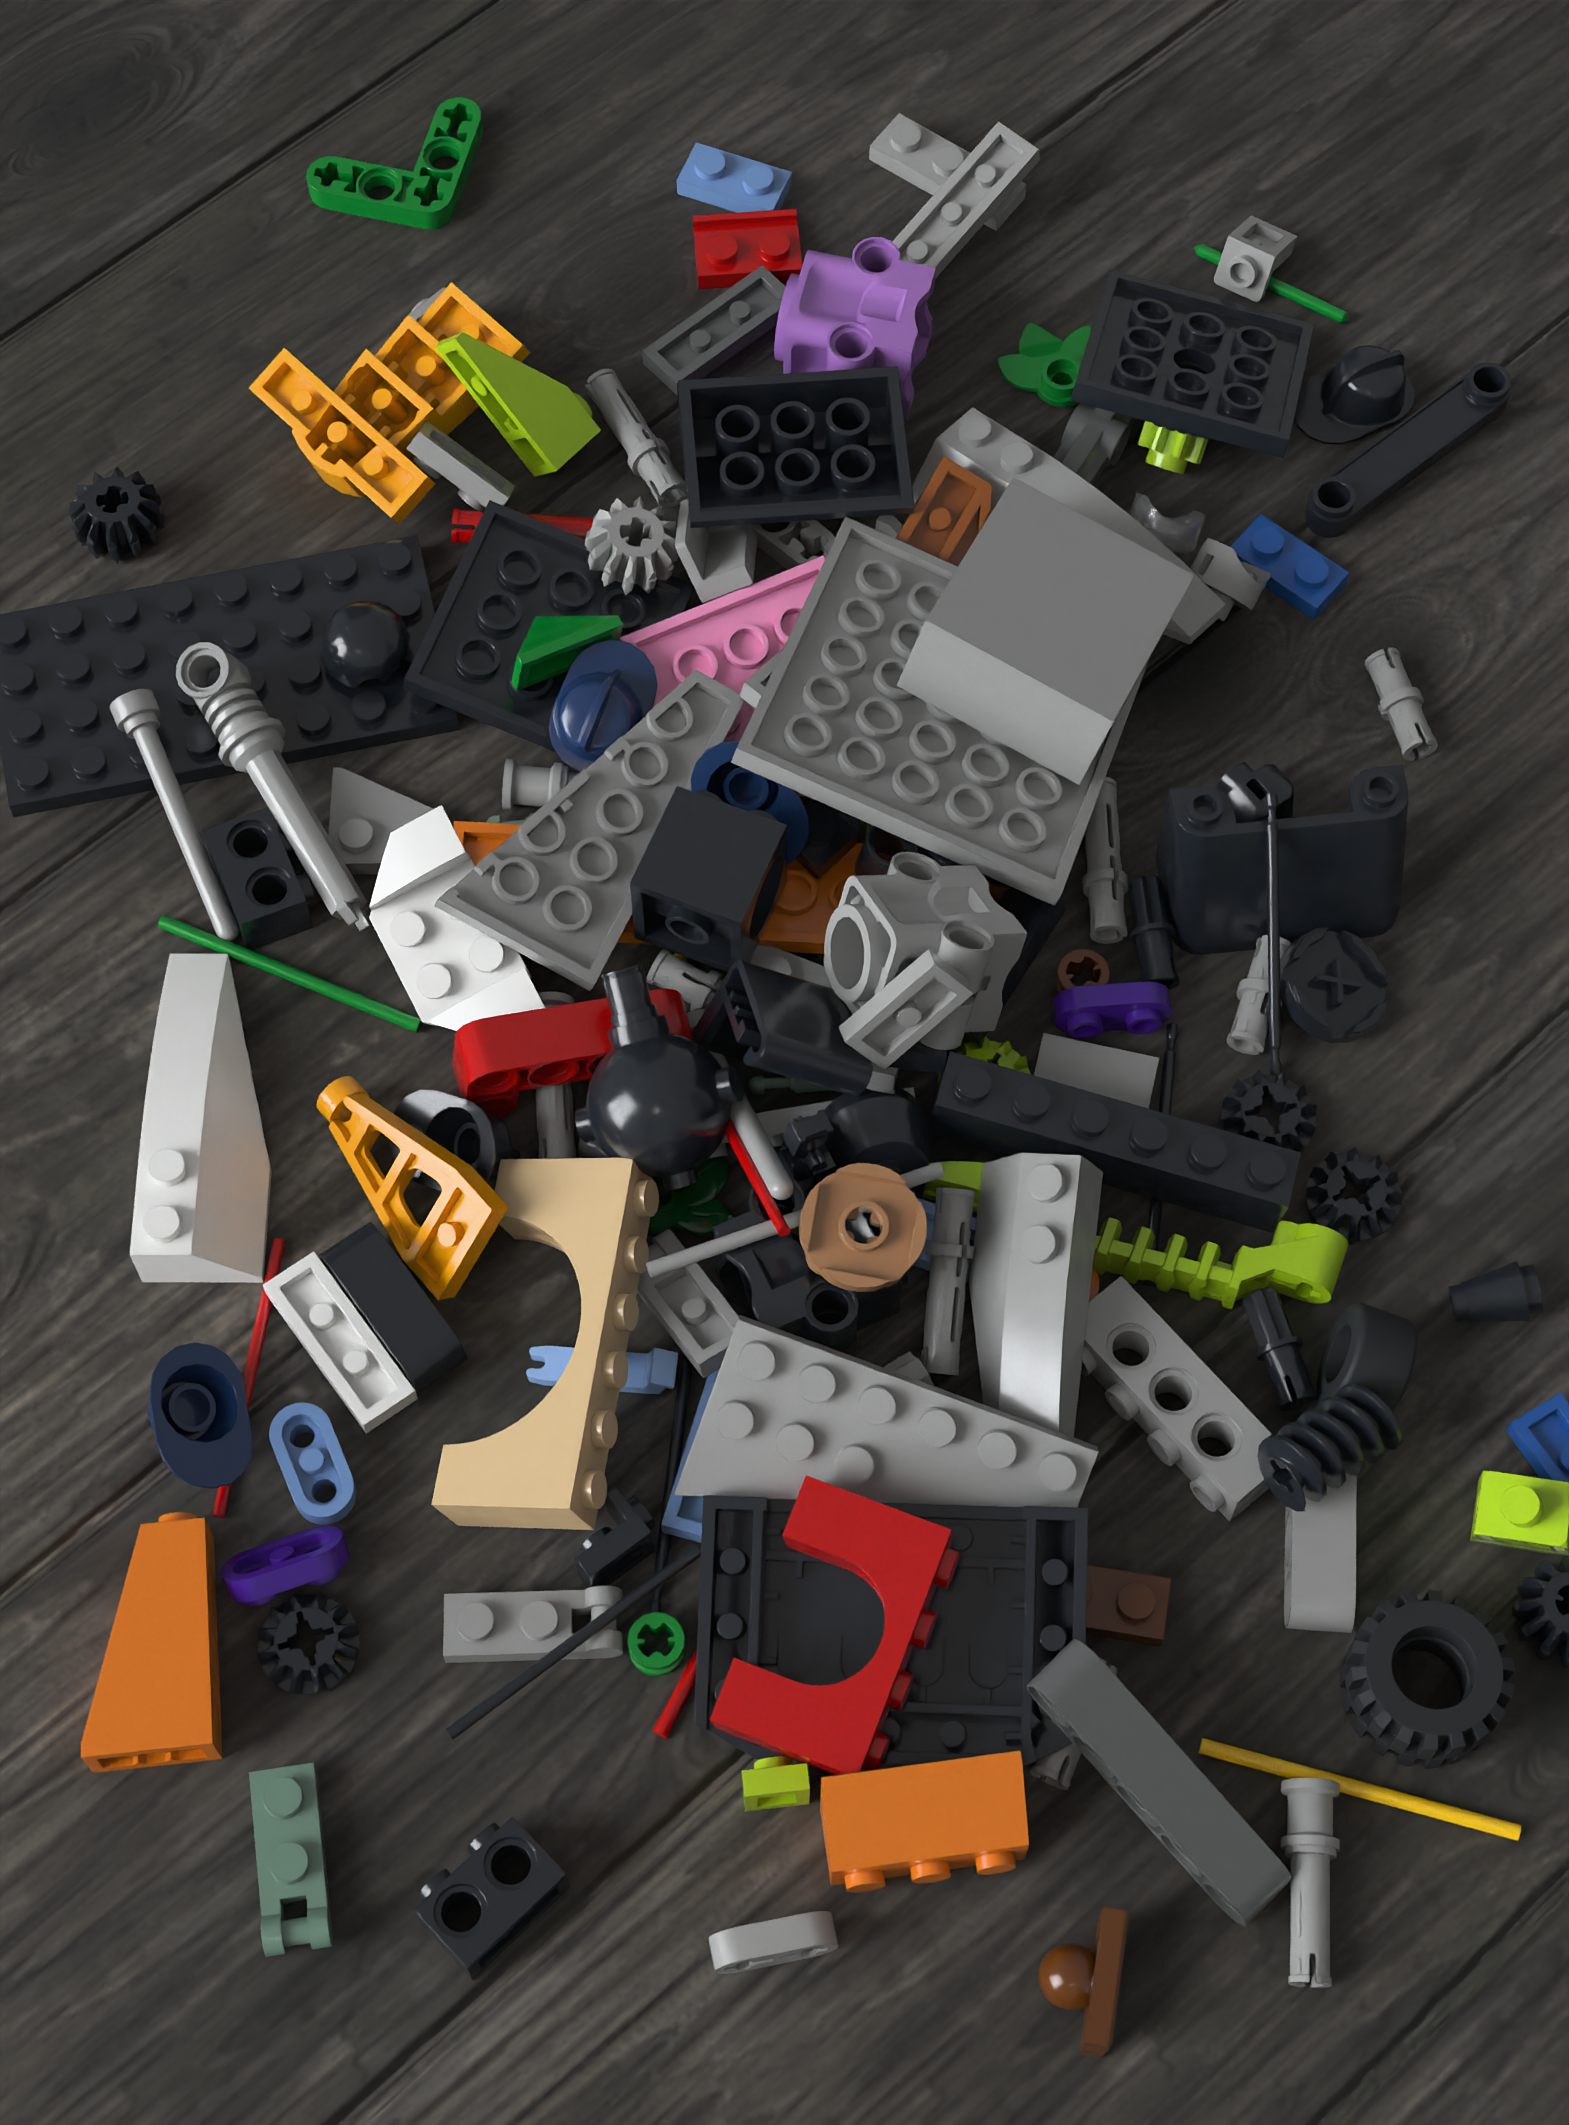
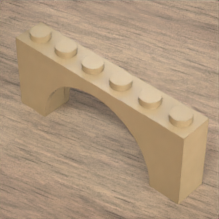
[431,1158,659,1530]

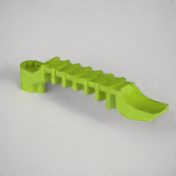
[922,1161,1348,1310]

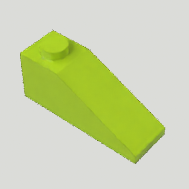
[434,332,601,477]

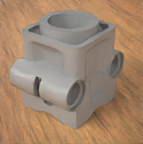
[824,852,1027,1050]

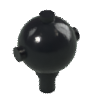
[575,964,744,1191]

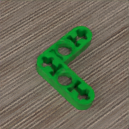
[306,97,483,229]

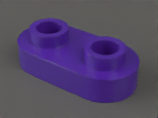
[1052,982,1172,1038]
[220,1526,350,1606]

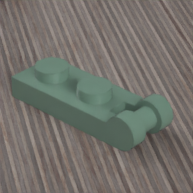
[249,1762,333,1957]

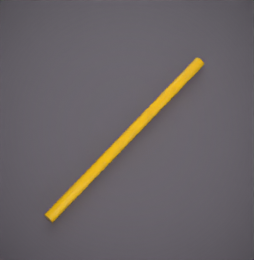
[1198,1738,1521,1841]

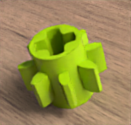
[1137,421,1208,474]

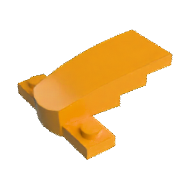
[249,282,530,525]

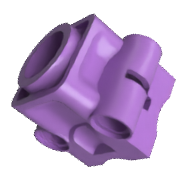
[774,237,936,419]

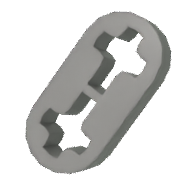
[708,1911,839,1974]

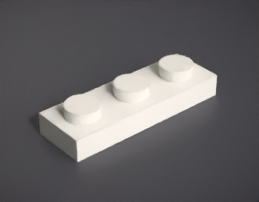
[263,1252,418,1434]

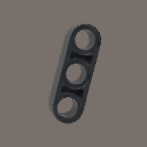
[319,1222,468,1394]

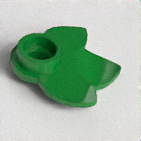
[998,322,1092,407]

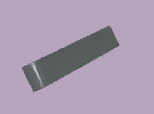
[1027,1639,1292,1927]

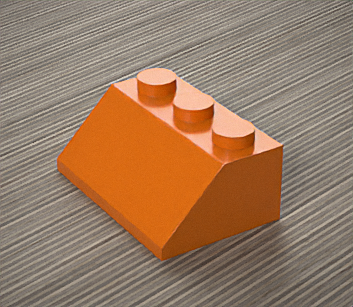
[820,1751,1029,1893]

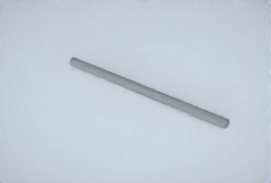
[646,1162,944,1278]

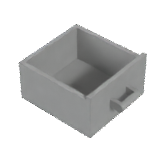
[897,477,1195,785]

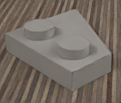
[328,768,433,874]

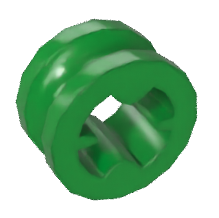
[627,1612,686,1677]

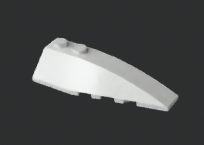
[130,954,272,1283]

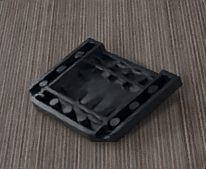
[694,1495,1089,1767]

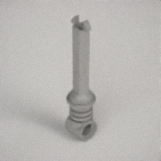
[176,642,370,931]

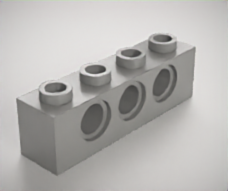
[1081,1276,1272,1522]

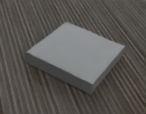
[1034,1033,1159,1109]

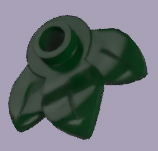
[647,1156,734,1236]

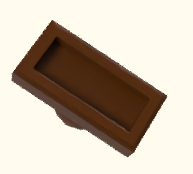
[1038,1907,1129,2058]

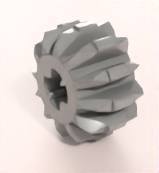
[585,496,679,595]

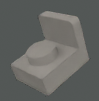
[1214,216,1298,302]

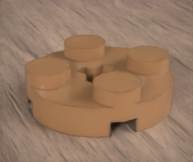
[799,1163,927,1292]

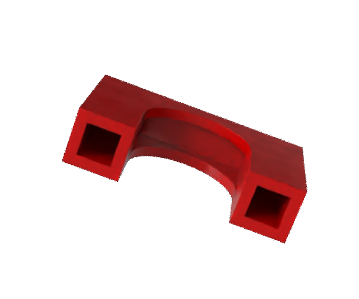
[710,1475,960,1775]

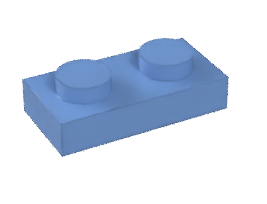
[677,142,792,213]

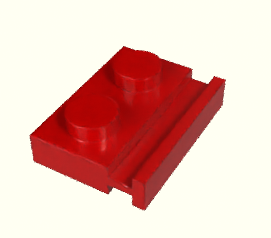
[693,209,802,290]

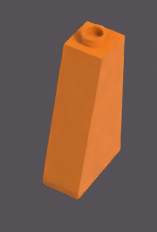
[81,1512,222,1773]

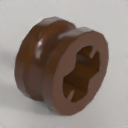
[1055,949,1110,994]

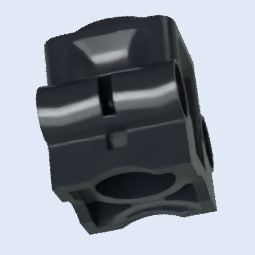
[713,1178,908,1357]

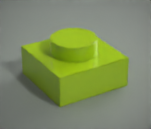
[742,1756,810,1811]

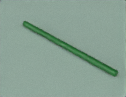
[158,915,423,1033]

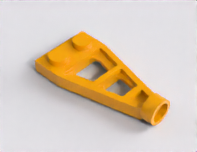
[316,1076,509,1300]

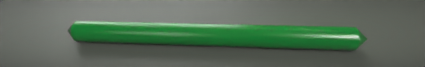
[1194,244,1350,323]

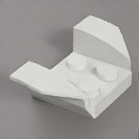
[369,805,545,1031]

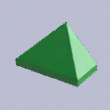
[511,615,623,691]

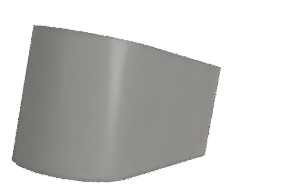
[1284,1473,1357,1633]

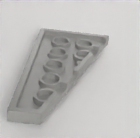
[434,670,745,991]
[674,1315,1098,1507]

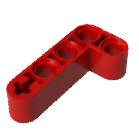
[452,989,694,1118]

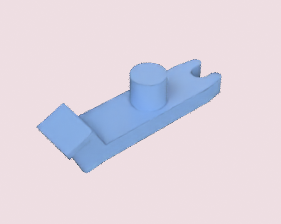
[526,1346,678,1394]

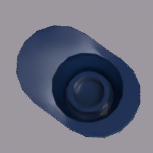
[548,640,658,771]
[690,741,810,864]
[147,1342,252,1489]

